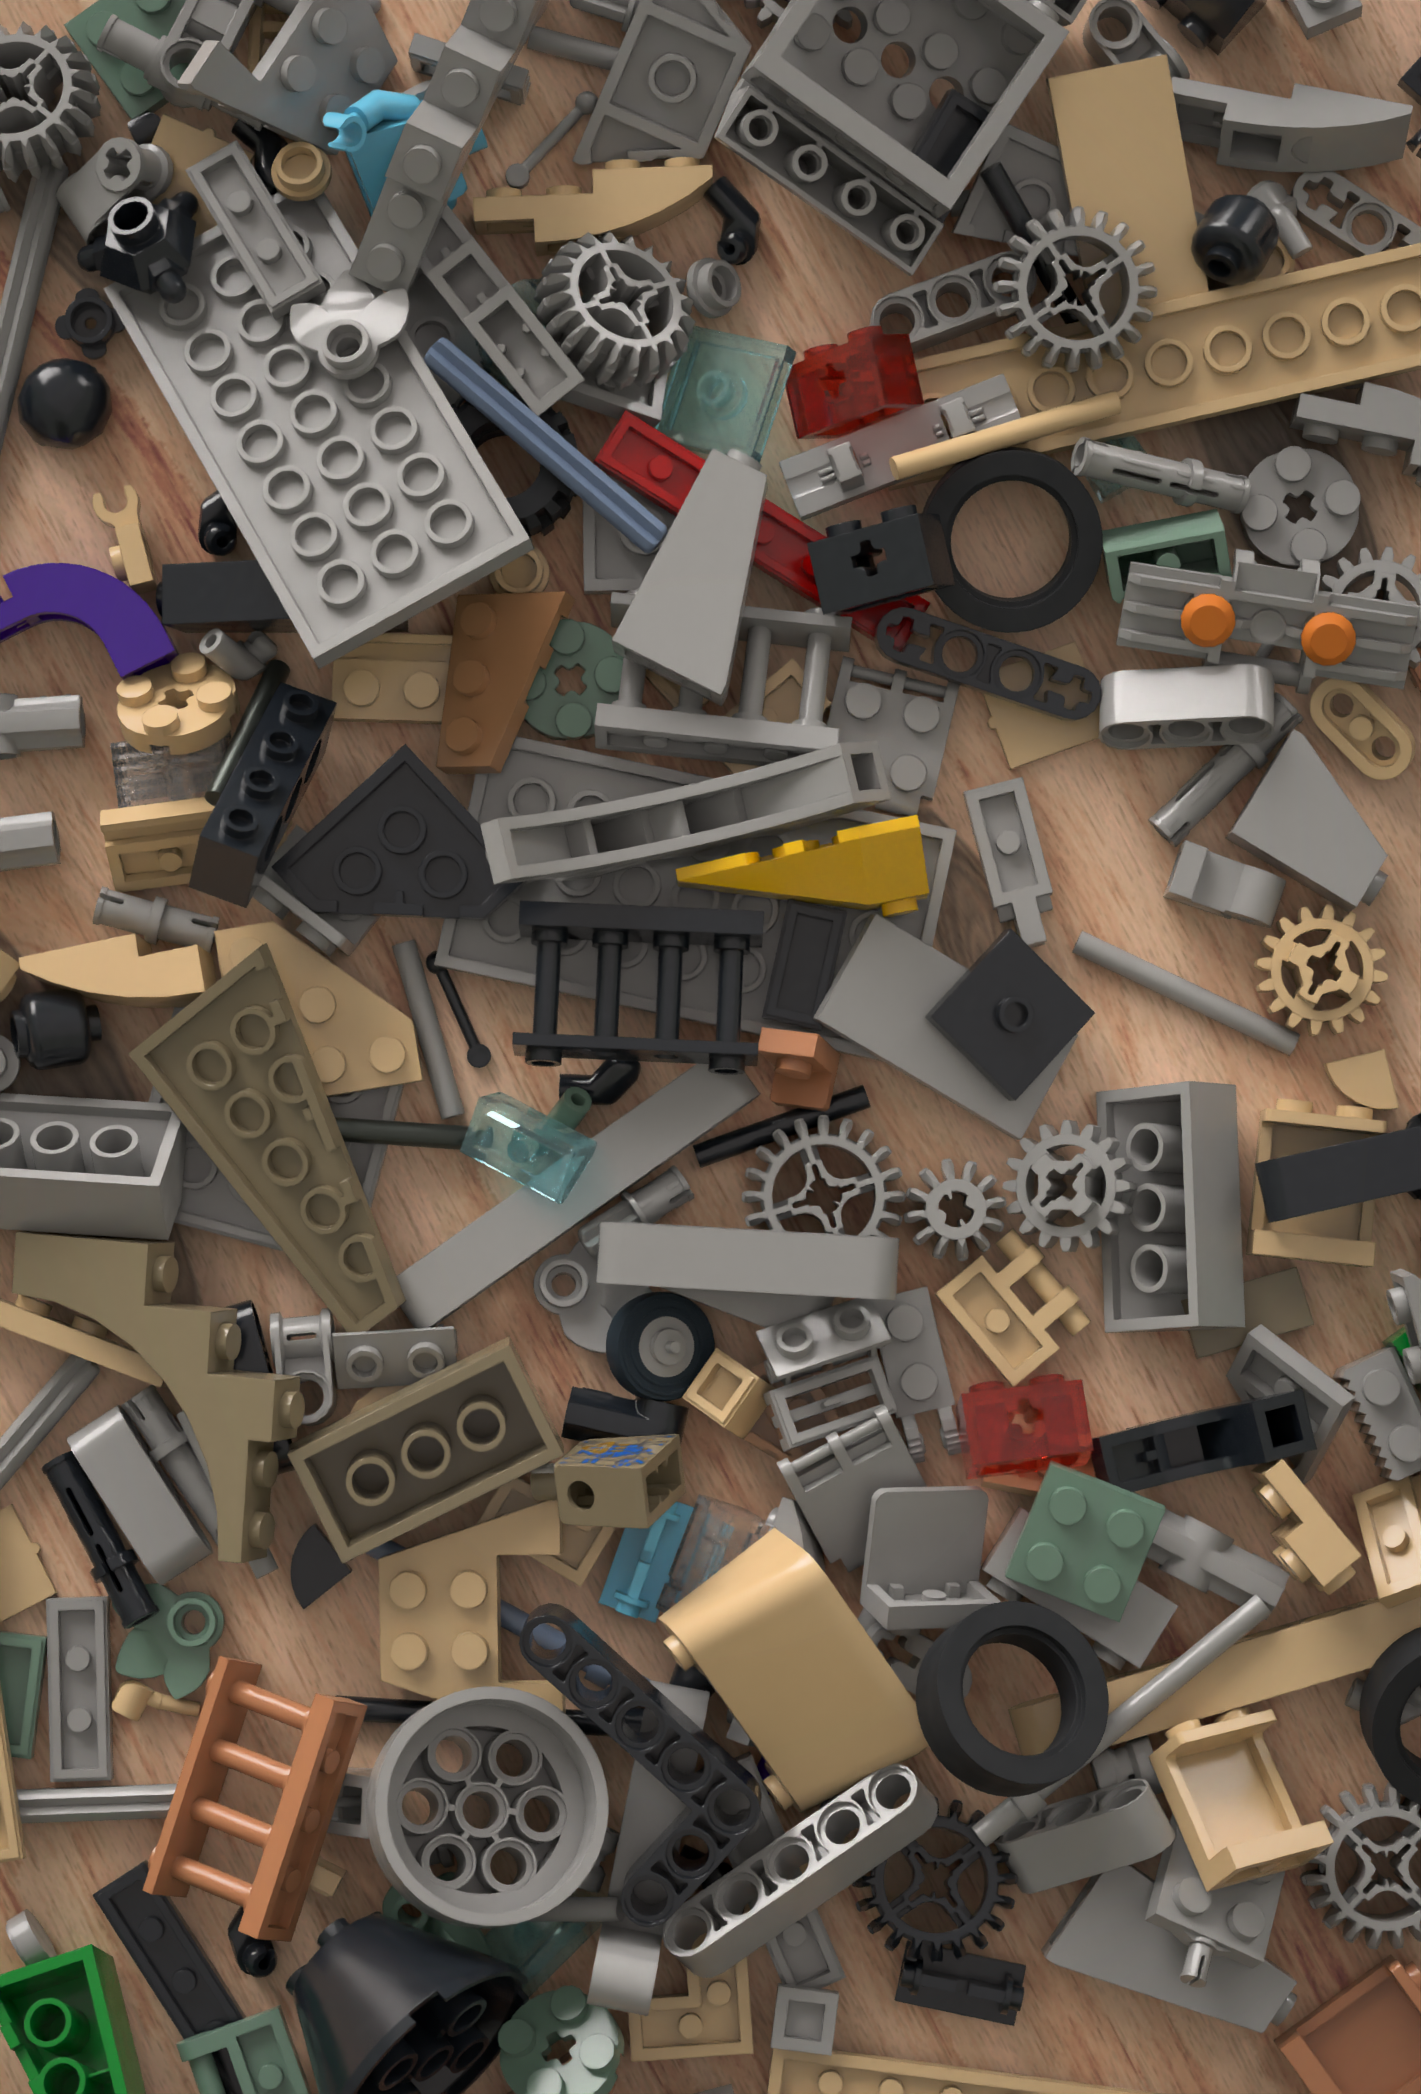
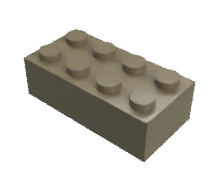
[287,1336,564,1564]

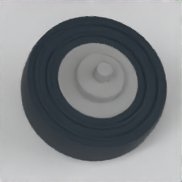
[606,1292,715,1401]

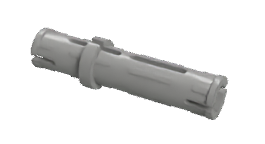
[1071,437,1251,514]
[1148,692,1304,847]
[121,1385,218,1546]

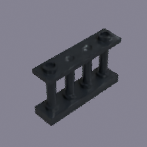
[512,900,764,1075]

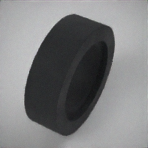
[922,447,1103,633]
[916,1601,1109,1797]
[1359,1627,1421,1805]

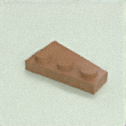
[436,591,576,774]

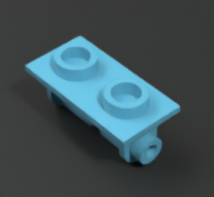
[598,1501,696,1623]

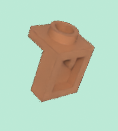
[758,1027,841,1111]

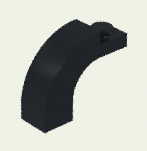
[1087,1389,1317,1492]

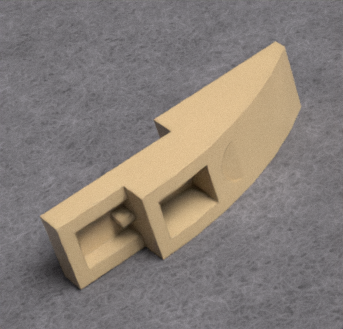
[473,157,713,256]

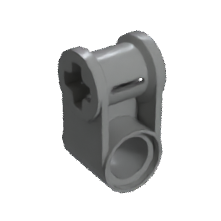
[1082,0,1190,81]
[56,137,173,245]
[270,1308,338,1426]

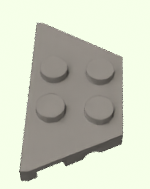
[572,0,752,165]

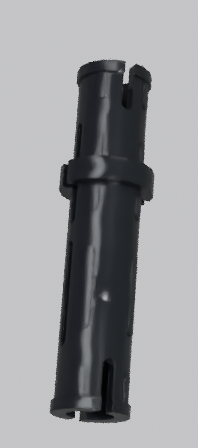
[41,1451,160,1629]

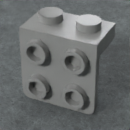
[860,1486,1001,1636]

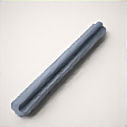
[424,337,668,553]

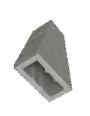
[612,448,767,706]
[1041,1865,1297,2033]

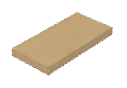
[1046,54,1209,316]

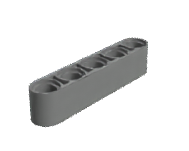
[596,1221,899,1300]
[662,1763,938,1978]

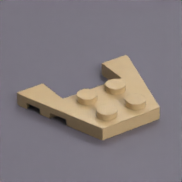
[378,1500,566,1714]

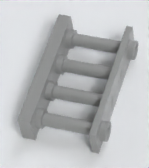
[594,589,852,766]

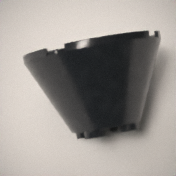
[285,1911,529,2094]

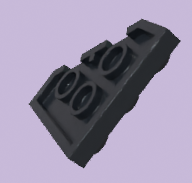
[271,744,527,920]

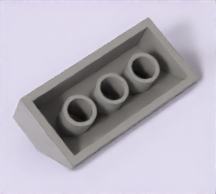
[1096,1081,1245,1333]
[0,1093,187,1240]

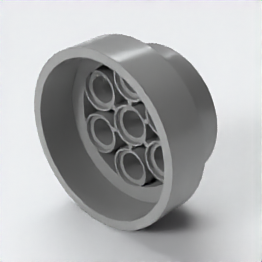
[366,1686,609,1929]

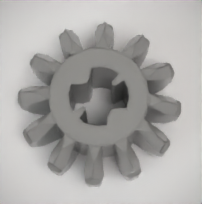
[903,1159,1006,1261]

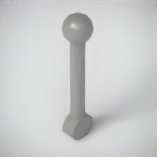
[506,91,598,189]

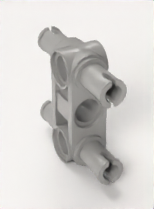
[96,0,300,131]

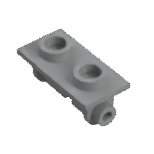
[756,1298,892,1386]
[332,1324,458,1390]

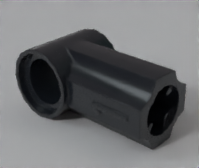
[561,1386,689,1446]

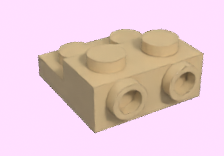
[1250,1459,1362,1595]

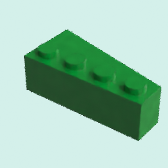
[0,1944,146,2094]

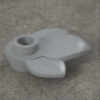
[290,269,410,380]
[533,1240,652,1353]

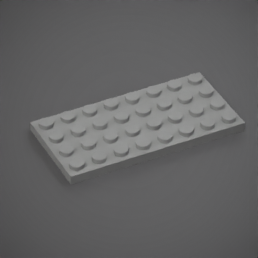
[103,192,534,669]
[434,736,957,1062]

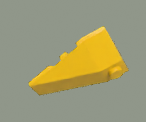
[675,815,929,917]

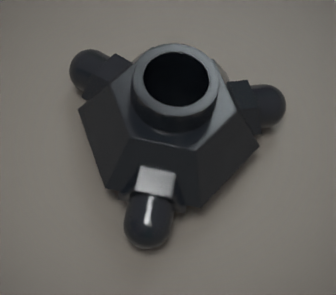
[77,191,199,304]

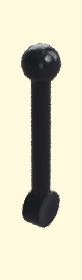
[426,951,491,1068]

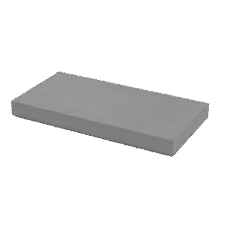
[812,914,1078,1140]

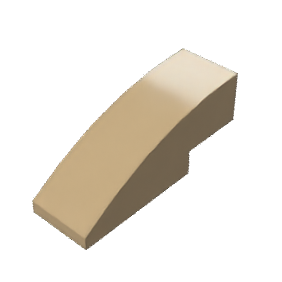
[19,933,217,1008]

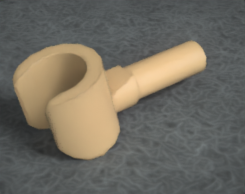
[111,1679,201,1721]

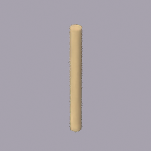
[889,390,1121,481]

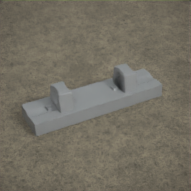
[779,373,1021,521]

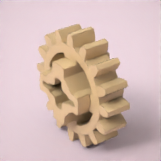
[1254,904,1388,1037]

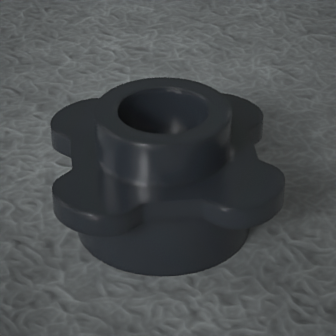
[55,288,125,360]

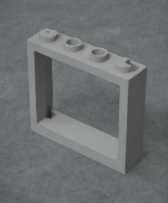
[741,0,1069,219]

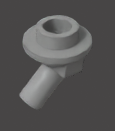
[1247,180,1313,259]

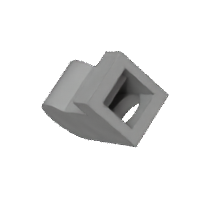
[1163,840,1286,928]

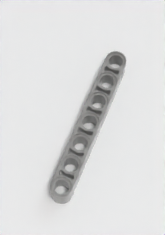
[397,1064,760,1328]

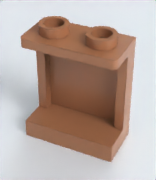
[1273,1955,1421,2094]

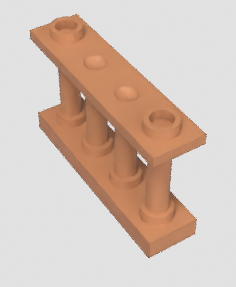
[143,1656,368,1942]

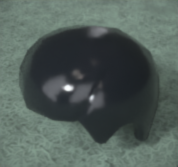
[17,358,112,449]

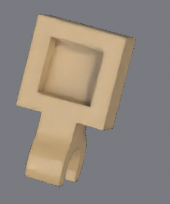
[92,485,158,595]

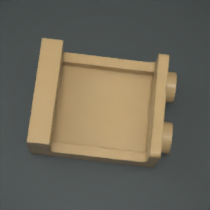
[1246,1099,1387,1268]
[1148,1707,1334,1892]

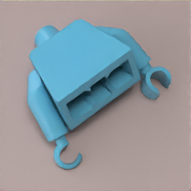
[323,89,488,217]

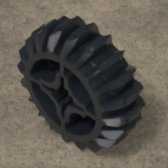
[852,1797,1018,1964]

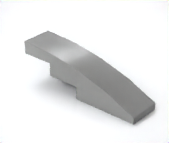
[420,204,585,417]

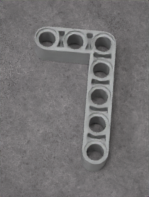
[586,1680,710,2016]

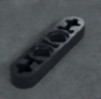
[874,607,1101,721]

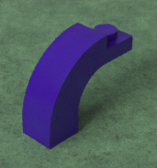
[0,563,179,680]

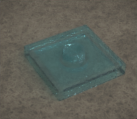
[654,326,797,463]

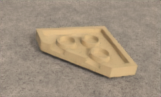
[214,921,424,1097]

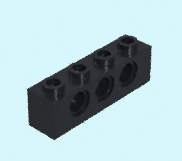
[189,682,337,908]

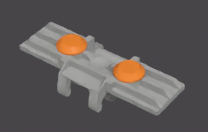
[1116,548,1420,695]

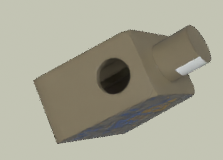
[530,1434,686,1529]

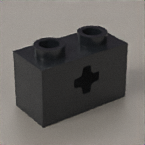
[807,505,955,615]

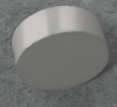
[6,1909,57,1966]

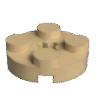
[116,652,240,755]

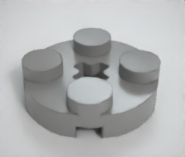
[1240,446,1361,569]

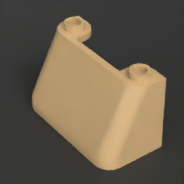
[658,1528,929,1813]

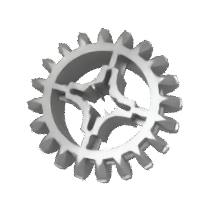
[0,21,101,183]
[992,206,1157,373]
[533,231,695,390]
[742,1115,906,1237]
[1300,1783,1421,1949]

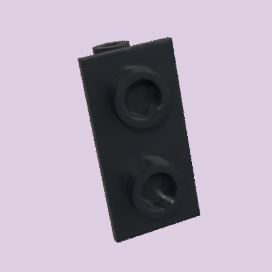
[895,1940,1026,2026]

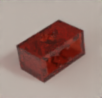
[782,326,924,439]
[955,1374,1094,1480]

